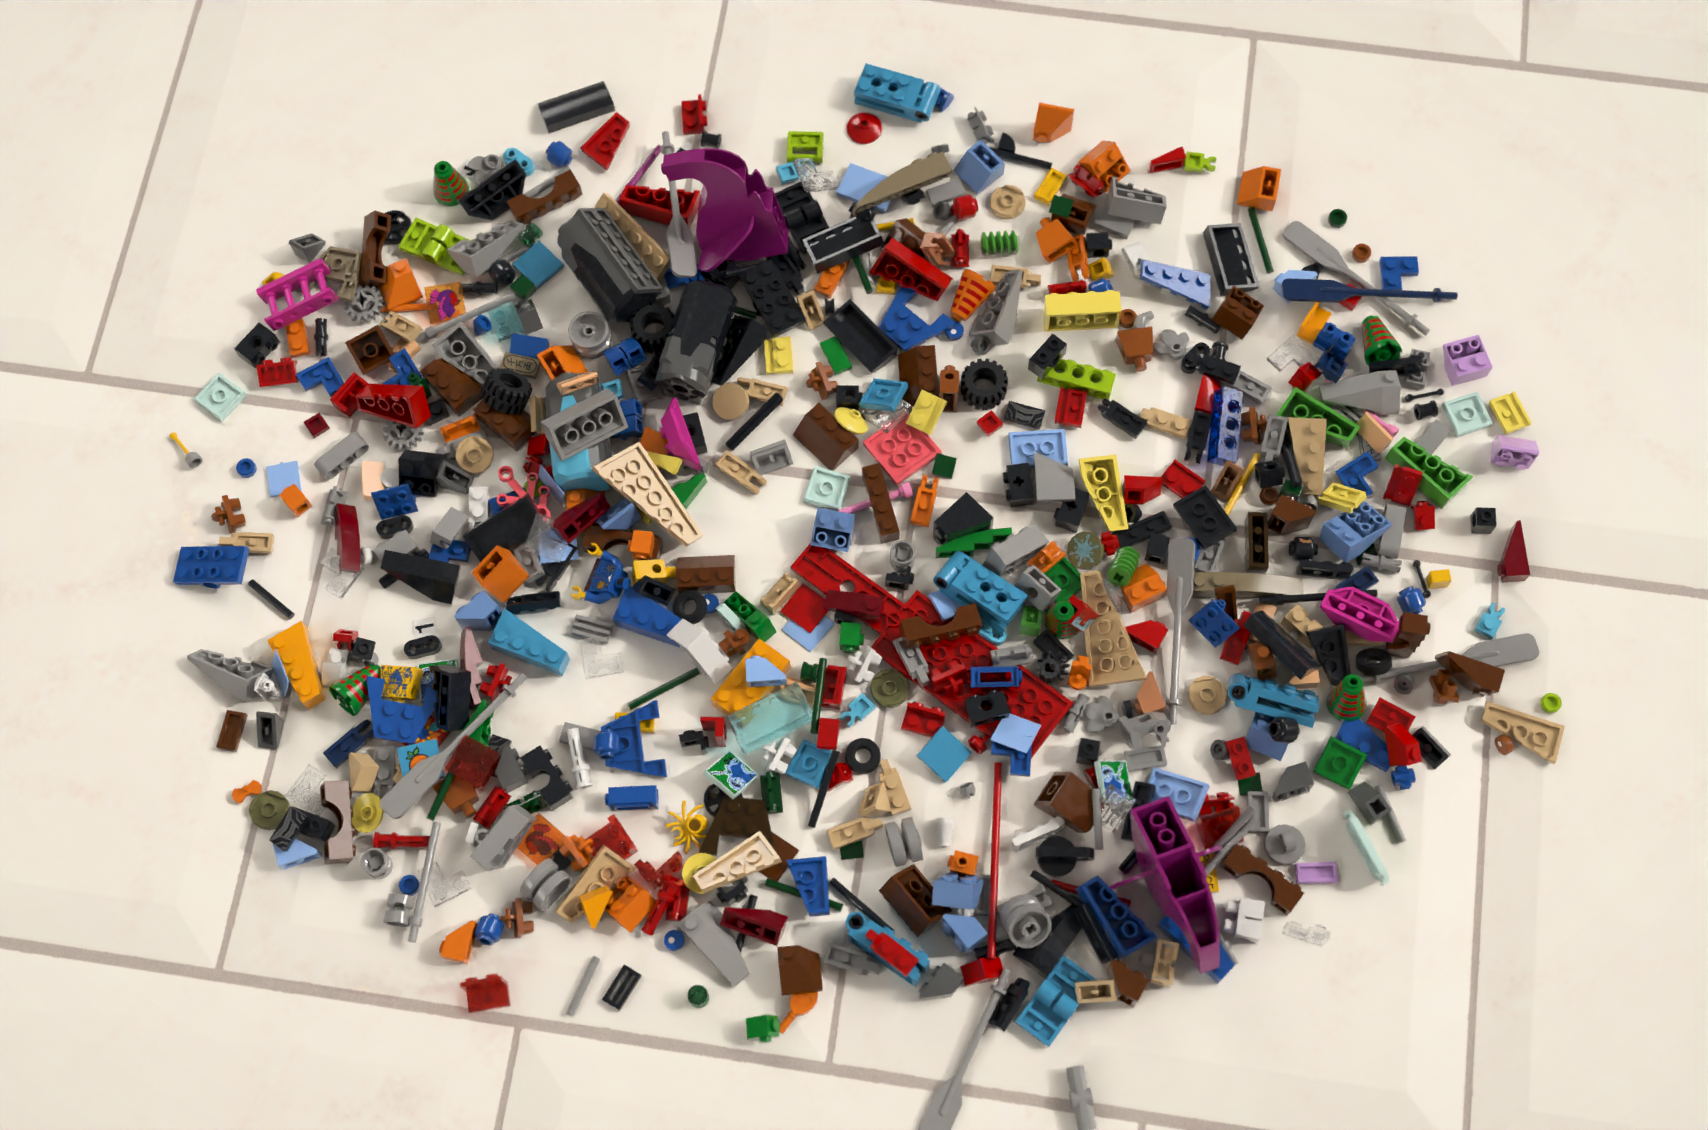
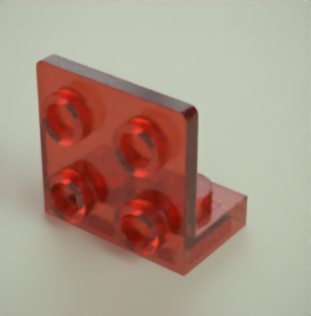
[445,735,501,792]
[585,814,638,860]
[634,851,684,889]
[460,973,511,1013]

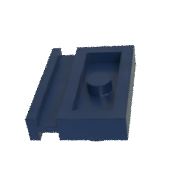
[1314,348,1348,383]

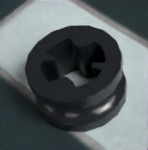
[825,299,835,315]

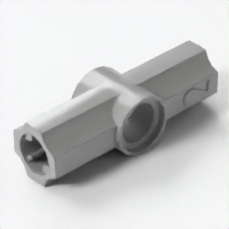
[1066,1065,1096,1130]

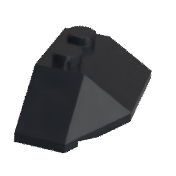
[458,159,526,220]

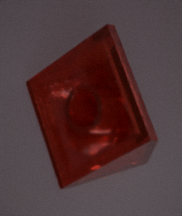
[1196,806,1244,850]

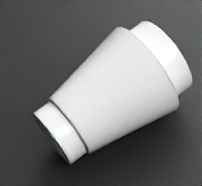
[935,818,955,847]

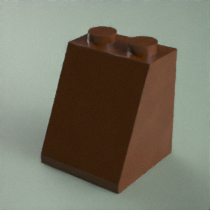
[1034,772,1106,833]

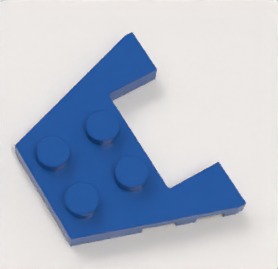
[878,286,956,352]
[367,676,437,745]
[601,700,668,777]

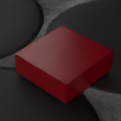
[304,412,330,439]

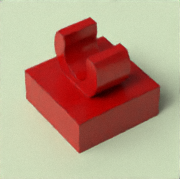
[977,410,1003,437]
[333,629,358,651]

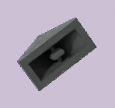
[289,233,326,263]
[436,460,474,494]
[256,711,284,749]

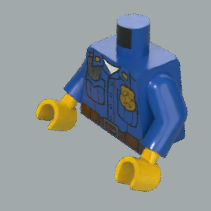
[571,543,631,604]

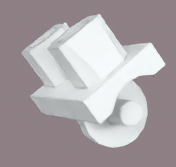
[847,645,882,683]
[761,737,797,775]

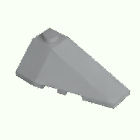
[447,220,524,277]
[969,270,1022,345]

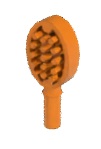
[779,992,818,1034]

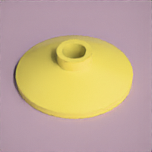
[834,407,868,434]
[351,793,384,833]
[682,853,716,894]

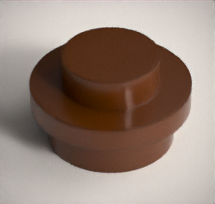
[1259,487,1279,506]

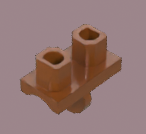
[806,362,838,400]
[1240,406,1267,445]
[211,495,246,534]
[718,629,750,658]
[1429,669,1460,704]
[500,898,534,938]

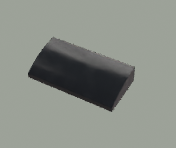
[537,81,615,133]
[802,211,884,274]
[1203,223,1259,296]
[823,299,900,374]
[463,493,548,562]
[1243,611,1322,680]

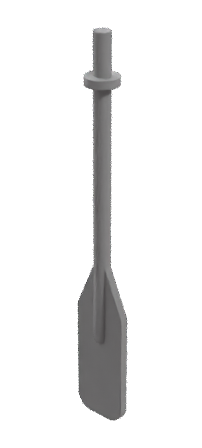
[660,131,697,278]
[1283,221,1430,336]
[1166,538,1195,725]
[1359,633,1539,684]
[380,673,527,819]
[918,967,1011,1130]

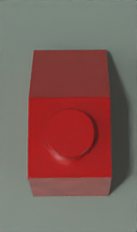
[1125,620,1168,654]
[1384,723,1422,766]

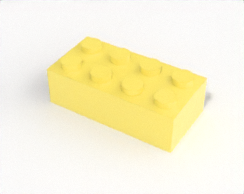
[1043,290,1121,332]

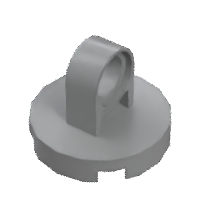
[1264,824,1306,866]

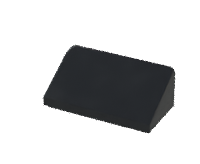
[632,575,676,606]
[1412,726,1451,769]

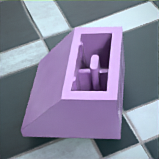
[1443,335,1493,386]
[1490,435,1539,470]

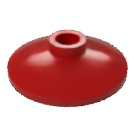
[847,112,882,144]

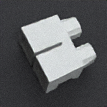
[1223,898,1265,943]

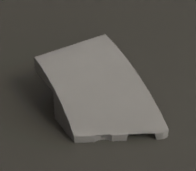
[1034,452,1075,502]

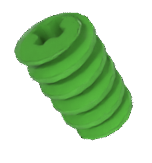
[981,230,1018,255]
[1108,547,1140,587]

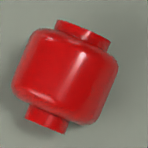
[950,195,978,220]

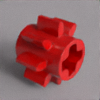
[1100,531,1120,556]

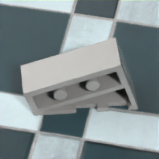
[1107,176,1167,224]
[470,805,536,871]

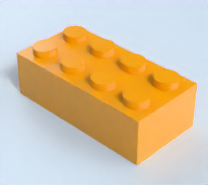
[711,639,791,727]

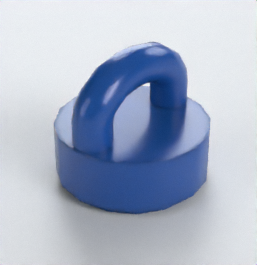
[473,315,492,335]

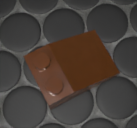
[1434,651,1505,697]

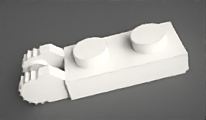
[469,486,489,529]
[1011,817,1064,852]

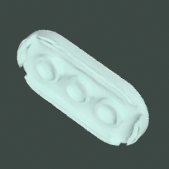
[1343,810,1390,886]

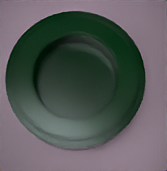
[1328,209,1347,228]

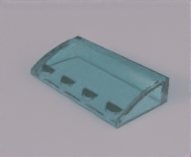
[727,682,813,754]

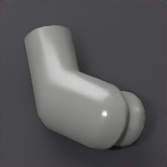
[1132,311,1154,329]

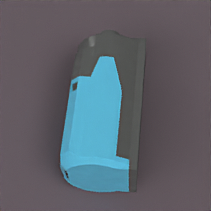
[545,371,613,493]

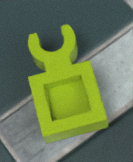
[1184,151,1217,173]

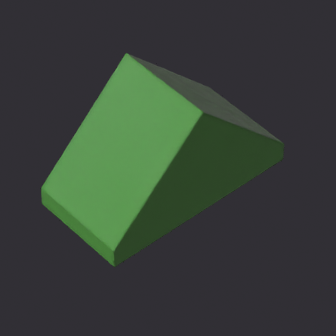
[1020,605,1043,637]

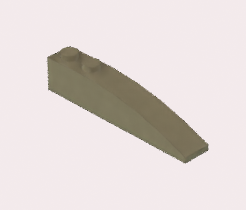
[852,152,952,214]
[1191,572,1303,598]

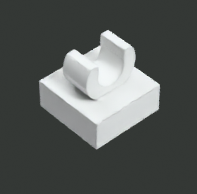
[465,822,489,847]

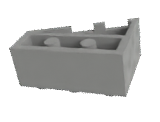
[982,524,1049,577]

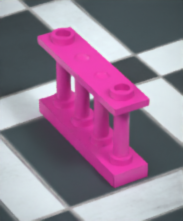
[256,258,339,331]

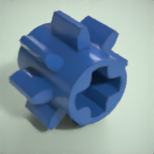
[1391,766,1416,790]

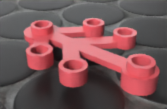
[497,466,551,524]

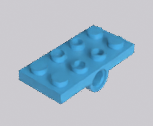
[1015,955,1097,1048]

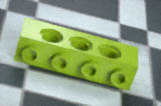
[1037,359,1116,400]

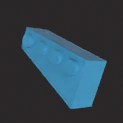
[488,608,570,676]

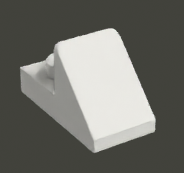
[321,648,351,688]

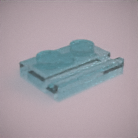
[487,301,524,342]

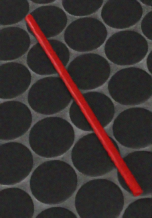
[987,762,1002,960]

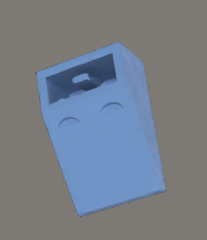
[1319,501,1392,563]

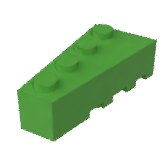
[1276,387,1360,448]
[1385,437,1473,509]

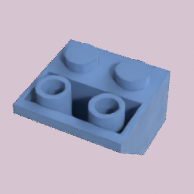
[953,140,1005,195]
[810,507,855,552]
[454,590,502,631]
[1245,712,1289,761]
[932,873,984,910]
[941,914,988,955]

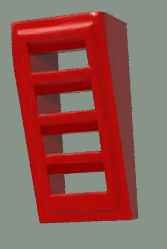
[1148,146,1186,173]

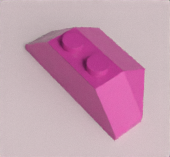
[659,397,702,471]
[1320,587,1399,642]

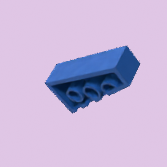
[613,586,682,647]
[1075,876,1158,960]
[1156,916,1235,984]

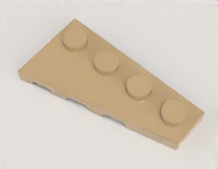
[1288,417,1327,495]
[1480,701,1565,764]
[692,831,782,893]
[555,845,636,923]

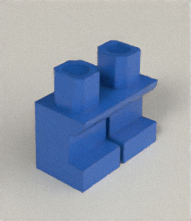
[1313,322,1356,360]
[603,337,647,376]
[611,398,644,441]

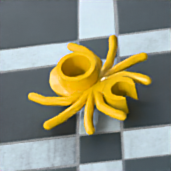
[665,800,708,854]

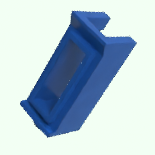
[970,666,1022,688]
[605,785,659,811]

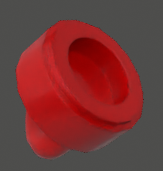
[968,735,988,754]

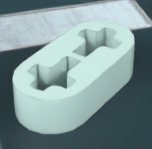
[715,602,747,631]

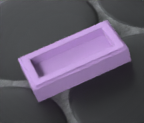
[1294,862,1338,884]

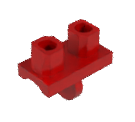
[931,660,968,693]
[479,663,512,701]

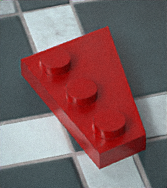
[580,112,630,171]

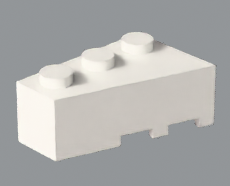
[667,618,732,684]

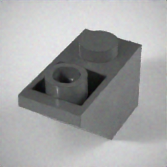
[514,299,543,335]
[495,744,529,793]
[1272,762,1314,801]
[1347,781,1392,826]
[919,963,964,1001]

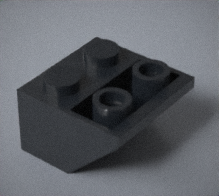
[399,450,442,497]

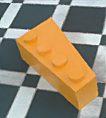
[267,620,326,710]

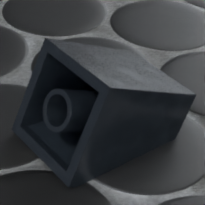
[933,492,994,545]

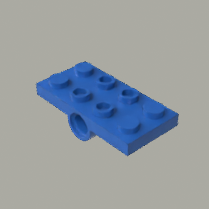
[173,546,250,589]

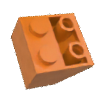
[1078,140,1131,193]
[1237,166,1282,211]
[537,345,588,381]
[471,545,529,603]
[604,875,656,933]

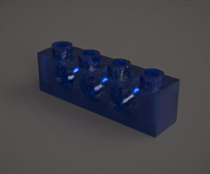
[1207,386,1244,466]

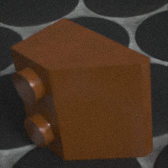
[345,325,395,375]

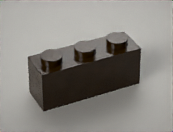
[1245,512,1269,574]

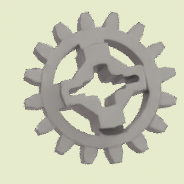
[343,284,384,323]
[383,420,425,451]

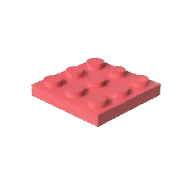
[863,410,942,486]

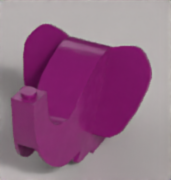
[661,148,788,272]
[1109,796,1222,974]

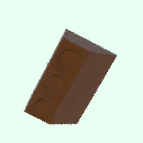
[898,345,939,407]
[420,358,483,417]
[473,400,536,452]
[793,403,859,471]
[676,555,736,594]
[879,864,953,937]

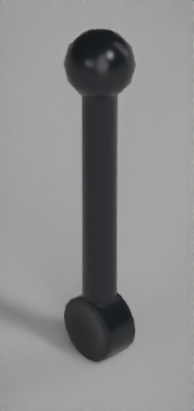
[1405,388,1444,402]
[1413,560,1431,598]

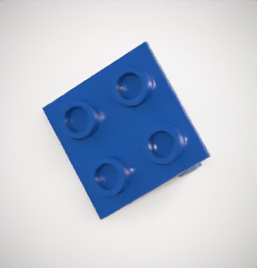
[371,484,418,520]
[1188,599,1240,648]

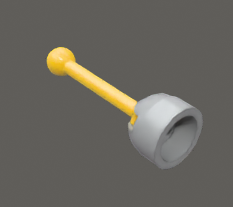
[170,432,202,468]

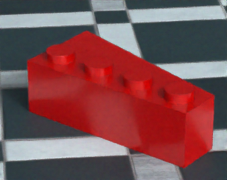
[619,185,700,229]
[869,238,953,301]
[355,384,431,429]

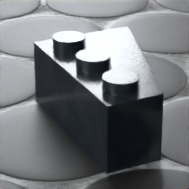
[429,664,472,731]

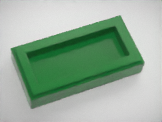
[820,336,852,376]

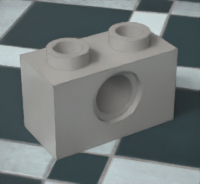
[1014,565,1062,612]

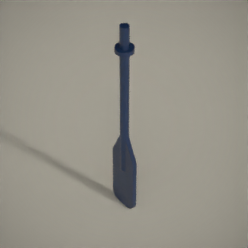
[1281,278,1458,303]

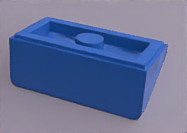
[510,333,550,359]

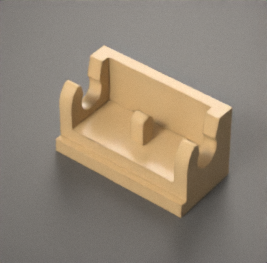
[759,572,799,615]

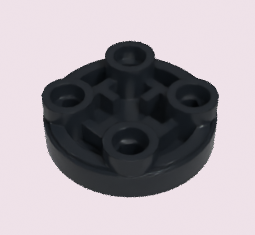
[1037,836,1077,878]

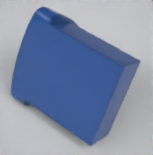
[935,87,954,112]

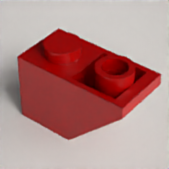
[1123,475,1163,505]

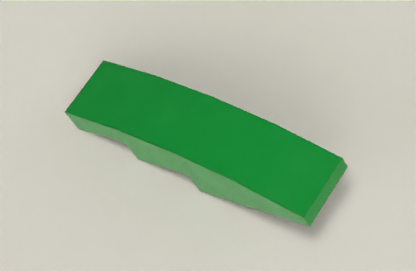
[935,527,1012,558]

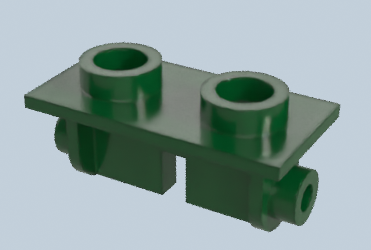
[408,373,432,400]
[760,771,783,814]
[503,790,547,814]

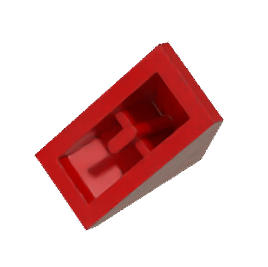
[817,718,841,750]
[960,957,1003,987]

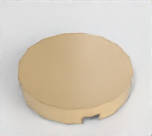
[990,185,1026,219]
[712,383,749,421]
[455,436,493,474]
[1187,676,1227,715]

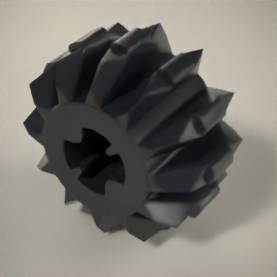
[1036,650,1070,684]

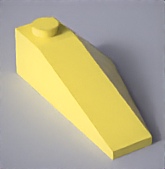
[1079,454,1128,532]

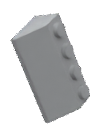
[541,389,628,461]

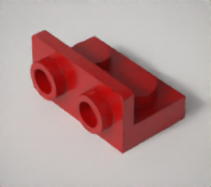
[681,94,708,135]
[256,357,298,387]
[901,701,946,738]

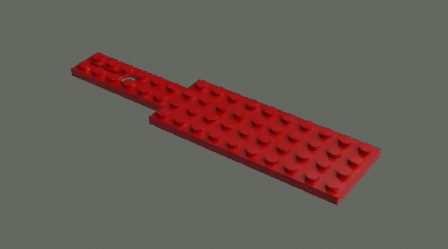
[790,542,1073,759]

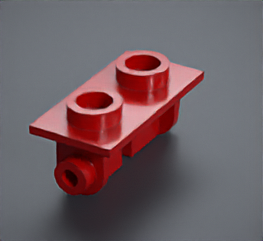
[1067,164,1105,197]
[951,229,969,267]
[1048,280,1087,294]
[523,456,555,482]
[1225,736,1256,780]
[473,786,512,829]
[1198,792,1235,815]
[665,879,690,922]

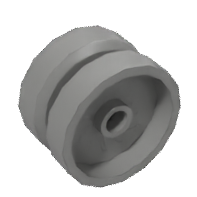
[568,311,612,359]
[884,817,923,867]
[520,858,572,911]
[1000,894,1052,948]

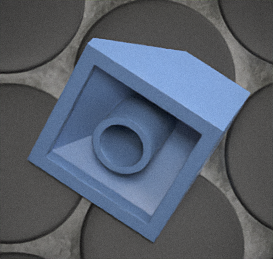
[596,497,642,529]

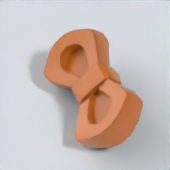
[232,780,262,804]

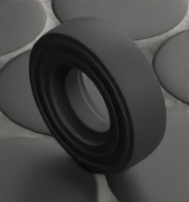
[672,590,707,625]
[1356,648,1392,676]
[845,738,881,774]

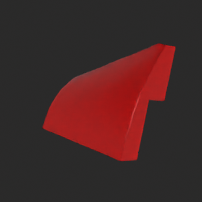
[1194,374,1229,421]

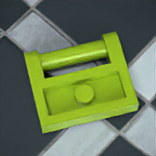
[787,131,824,163]

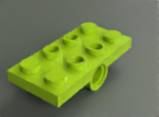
[398,217,470,276]

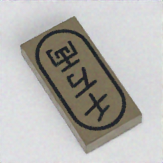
[500,352,540,379]

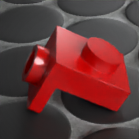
[1288,362,1322,392]
[1411,501,1435,530]
[827,763,853,792]

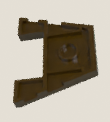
[699,796,775,856]

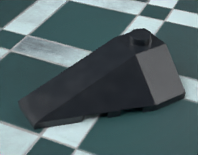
[711,315,769,386]
[380,550,461,605]
[1012,905,1082,979]

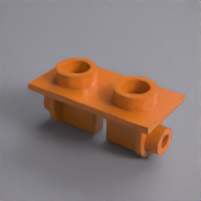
[440,414,481,443]

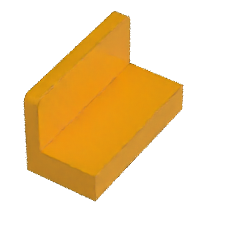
[1296,302,1332,345]

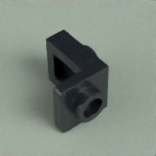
[901,189,925,205]
[679,730,710,755]
[716,882,749,906]

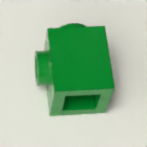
[839,622,864,654]
[746,1014,780,1043]

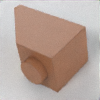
[1133,671,1166,715]

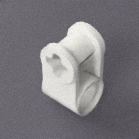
[1121,242,1149,279]

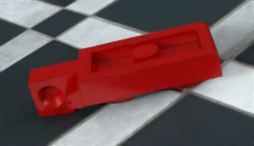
[1219,610,1251,666]
[865,929,919,977]

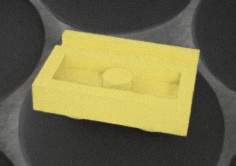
[764,336,793,375]
[906,390,947,435]
[1488,391,1532,435]
[1318,482,1366,514]

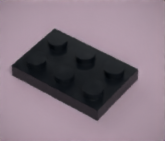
[1173,485,1237,550]

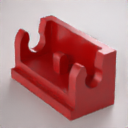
[330,372,369,418]
[821,665,847,710]

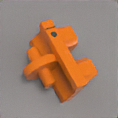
[1027,541,1066,574]
[1067,655,1092,690]
[559,834,594,872]

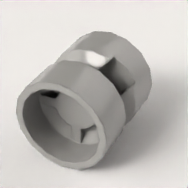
[890,540,915,573]
[360,848,393,879]
[383,893,415,927]

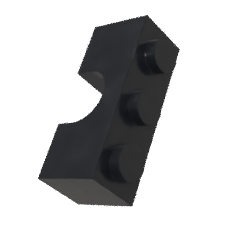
[520,745,573,811]

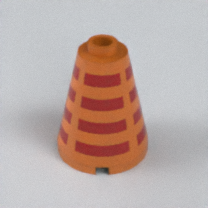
[950,269,996,322]

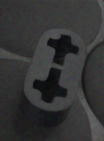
[1181,342,1210,374]
[376,515,414,539]
[404,635,442,659]

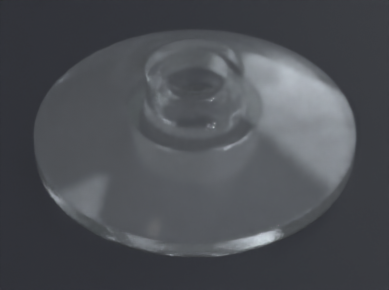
[1103,578,1125,613]

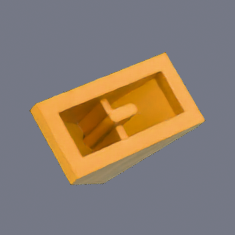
[578,886,612,929]

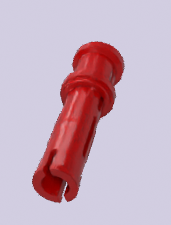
[373,832,430,850]
[641,875,682,935]

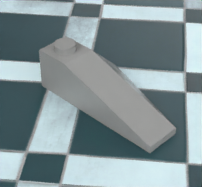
[432,322,499,384]
[1318,370,1401,415]
[187,649,274,702]
[677,900,749,987]

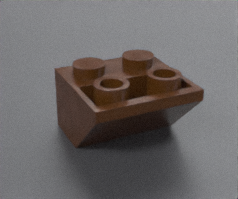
[1051,193,1097,236]
[879,218,925,257]
[1211,286,1264,340]
[1268,494,1317,535]
[1106,959,1149,1008]

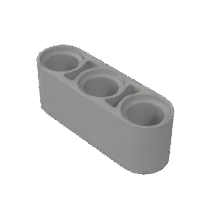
[314,432,369,480]
[1377,503,1406,559]

